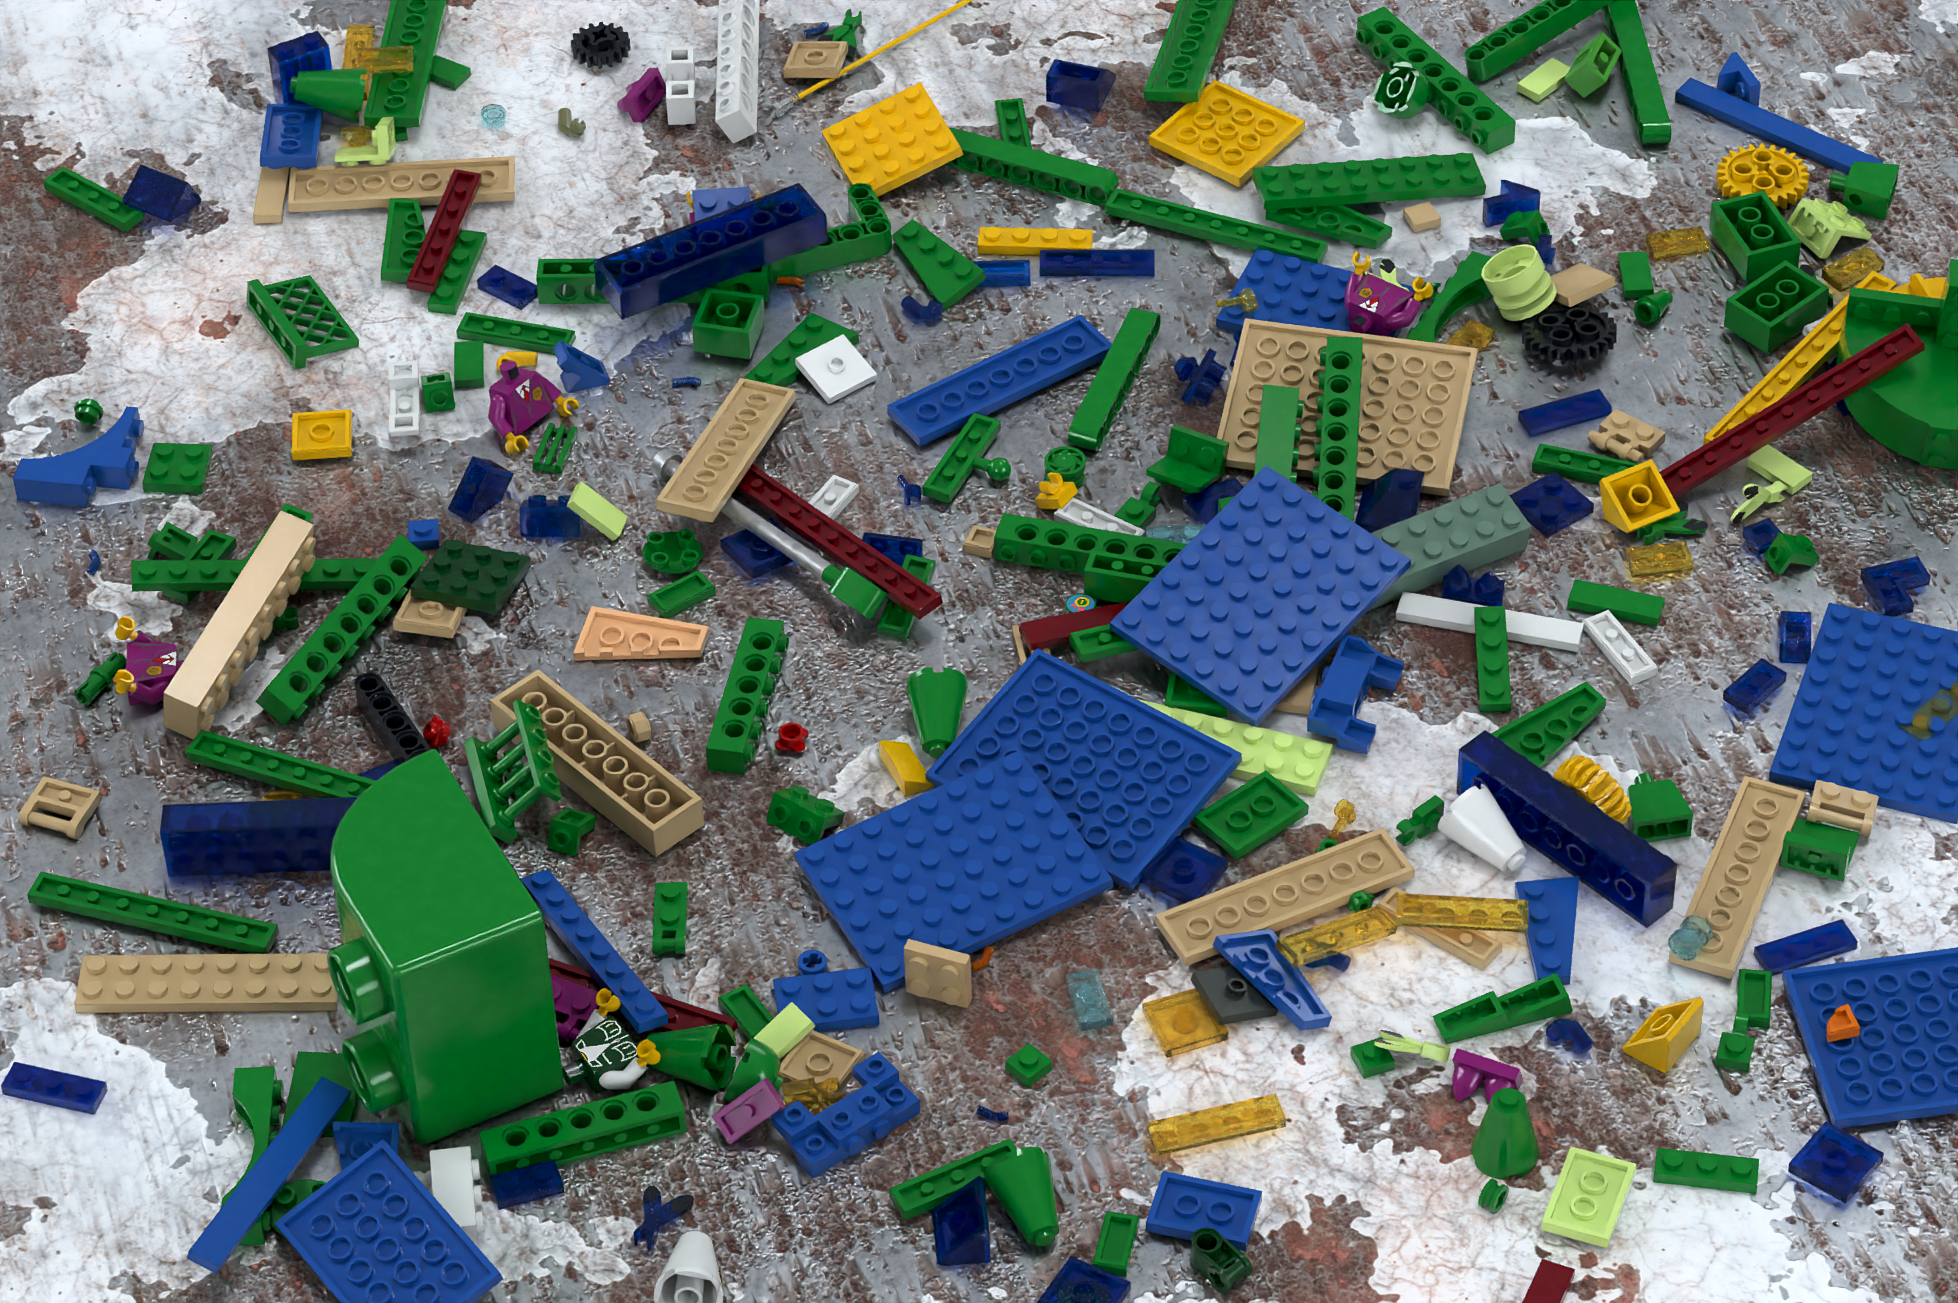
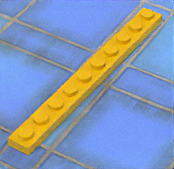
[1703,271,1897,446]

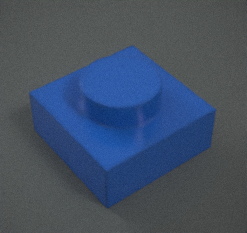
[408,519,440,550]

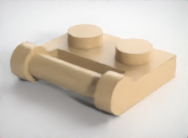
[18,776,102,840]
[1806,779,1879,837]

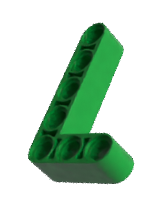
[757,183,892,282]

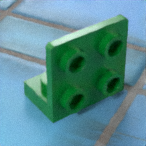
[1146,425,1230,493]
[1780,818,1859,882]

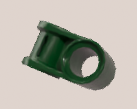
[1190,1227,1253,1294]

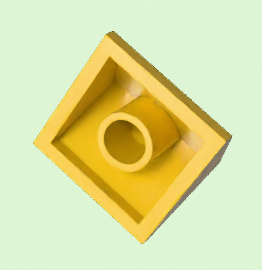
[1599,459,1680,534]
[1622,997,1704,1074]

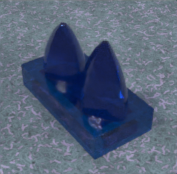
[1441,564,1505,606]

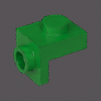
[1499,210,1550,249]
[1764,532,1820,575]

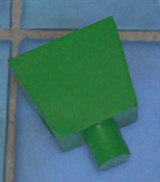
[1829,161,1899,220]
[1627,773,1693,845]

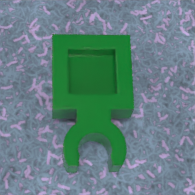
[1396,795,1444,846]

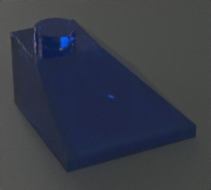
[1355,468,1425,533]

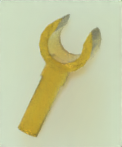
[1216,288,1258,312]
[1328,799,1356,840]

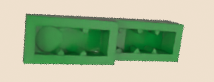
[1433,973,1573,1044]

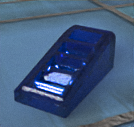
[1779,611,1811,664]

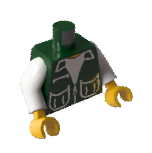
[562,988,661,1093]

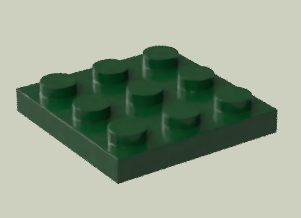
[411,539,531,614]

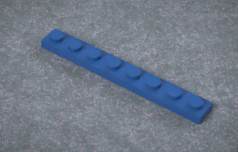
[520,870,668,1034]

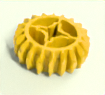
[1552,755,1632,834]

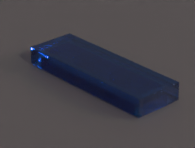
[1518,389,1612,437]
[1753,919,1858,976]

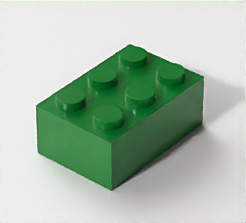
[1709,190,1801,282]
[1724,260,1829,354]

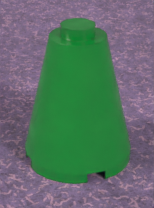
[289,68,367,124]
[906,667,968,758]
[646,1024,736,1090]
[1471,1088,1539,1180]
[984,1147,1059,1246]

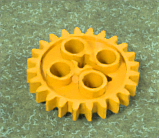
[1716,143,1809,209]

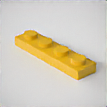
[977,227,1093,257]

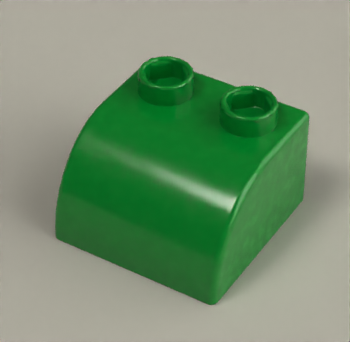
[327,749,564,1145]

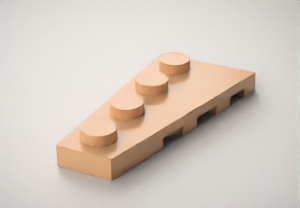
[573,606,710,661]

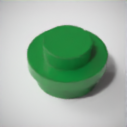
[74,398,104,425]

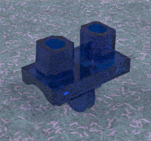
[1174,348,1227,403]

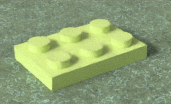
[1541,1146,1637,1248]

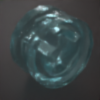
[481,104,506,129]

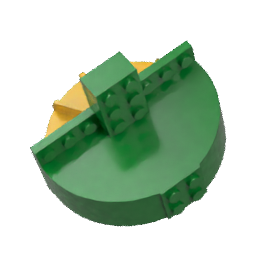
[1836,259,1958,470]

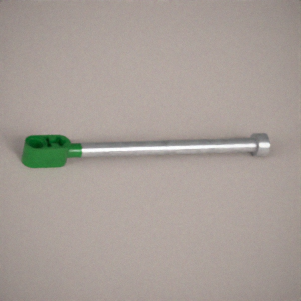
[651,448,888,620]

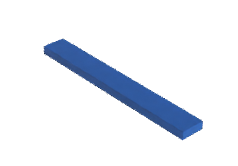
[1675,77,1883,174]
[187,1076,351,1274]

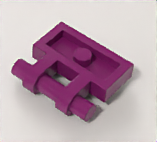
[551,975,600,1043]

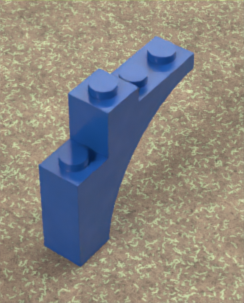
[13,406,144,507]

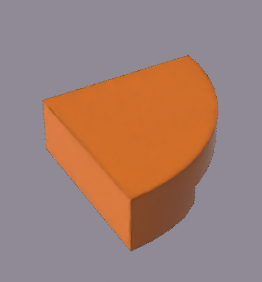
[1826,1004,1860,1042]

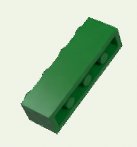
[1254,384,1304,484]
[1084,550,1168,603]

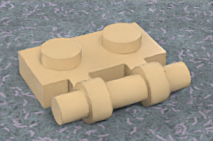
[1588,409,1666,464]

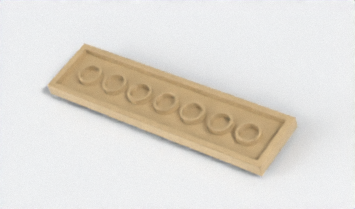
[288,156,515,212]
[656,378,796,523]
[1668,776,1806,979]
[1155,827,1415,967]
[74,953,339,1013]

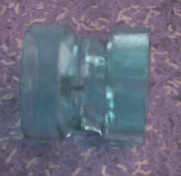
[1668,915,1713,961]

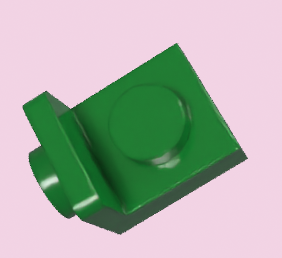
[420,372,455,413]
[147,522,199,560]
[547,807,596,856]

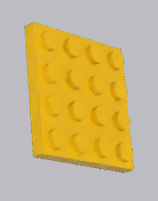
[1149,79,1305,187]
[821,82,964,197]

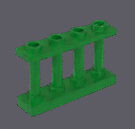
[464,699,562,844]

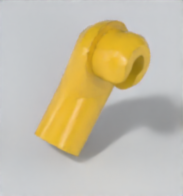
[496,351,538,372]

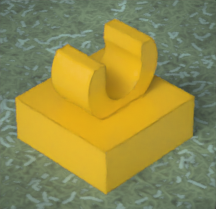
[1035,473,1078,509]

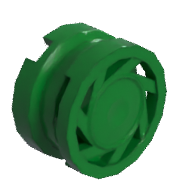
[1044,446,1086,489]

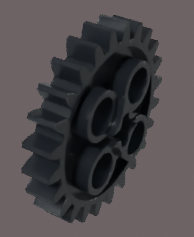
[1522,304,1617,365]

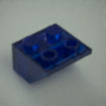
[1046,59,1116,112]

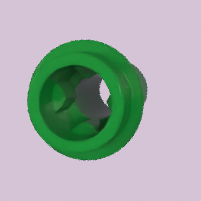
[1634,289,1673,324]

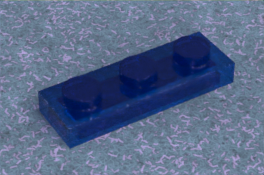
[1,1062,108,1115]

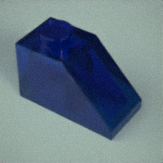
[447,456,514,523]

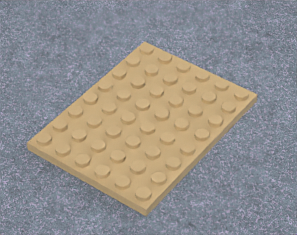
[1217,318,1478,496]

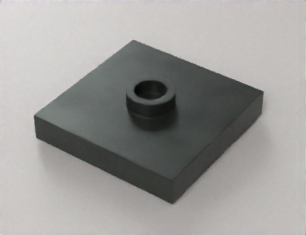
[1190,965,1278,1025]

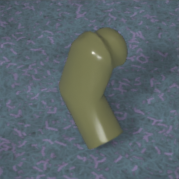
[558,108,586,138]

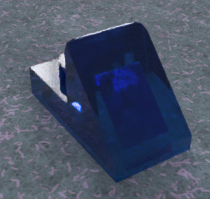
[1482,180,1541,228]

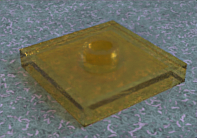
[1142,988,1229,1058]

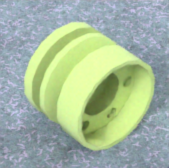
[1481,244,1557,321]

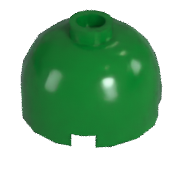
[1374,62,1430,119]
[723,1038,784,1102]

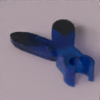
[633,1186,694,1250]

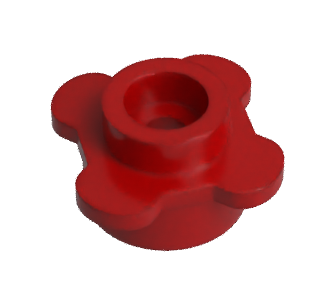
[423,715,450,749]
[775,723,809,752]

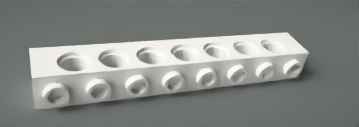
[715,0,760,143]

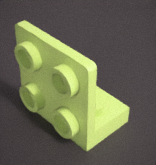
[334,117,396,166]
[1787,198,1872,259]

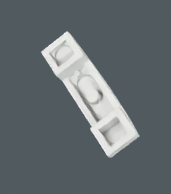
[388,360,421,437]

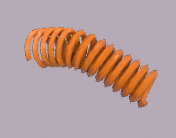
[777,276,805,287]
[972,946,994,972]

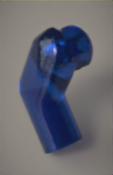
[901,296,944,320]
[1300,945,1351,972]
[1546,1018,1595,1053]

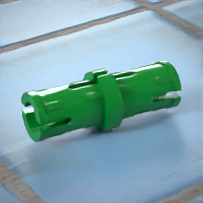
[74,652,126,705]

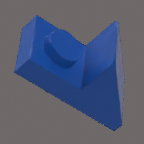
[1717,52,1761,106]
[553,340,610,393]

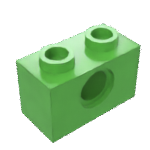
[1564,32,1622,98]

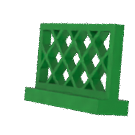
[246,275,359,369]

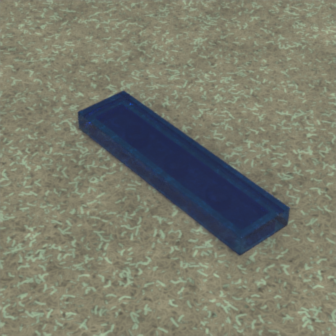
[1040,249,1155,276]

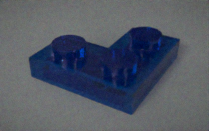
[1860,556,1930,617]

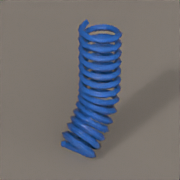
[803,22,829,37]
[672,376,701,387]
[87,550,100,575]

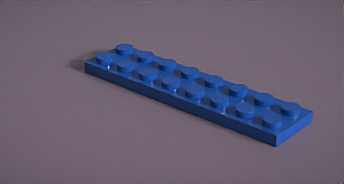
[887,315,1112,446]

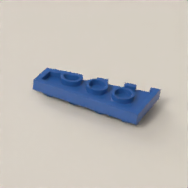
[1515,876,1579,985]
[1213,929,1332,1031]
[332,1121,399,1170]

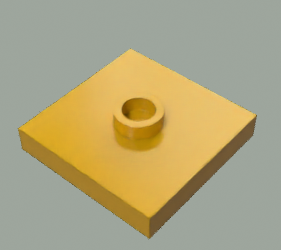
[291,409,352,461]

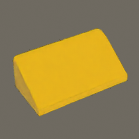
[878,740,934,797]

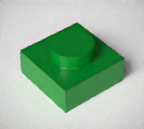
[1350,1037,1395,1079]
[1005,1043,1053,1088]

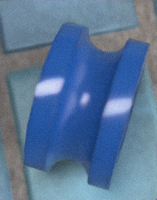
[798,950,827,976]

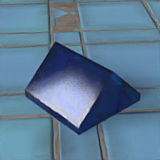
[122,165,201,222]
[932,1176,991,1266]

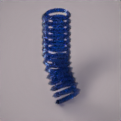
[976,1105,1009,1122]

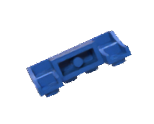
[1307,634,1404,755]
[771,1052,920,1178]

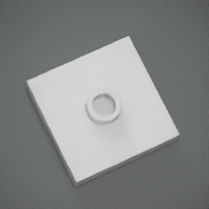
[795,334,877,404]

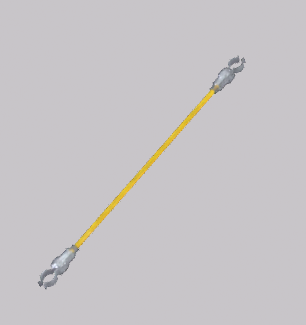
[757,0,973,127]

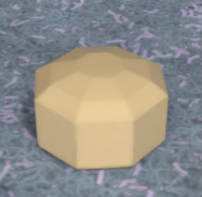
[626,711,651,743]

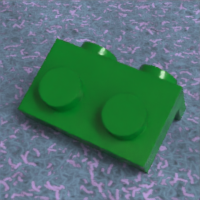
[766,786,845,845]

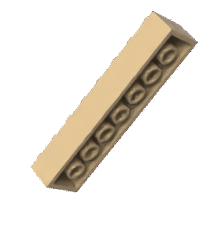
[164,510,316,740]
[490,669,704,857]

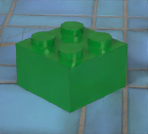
[692,288,765,359]

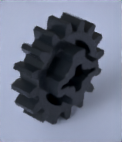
[571,22,631,69]

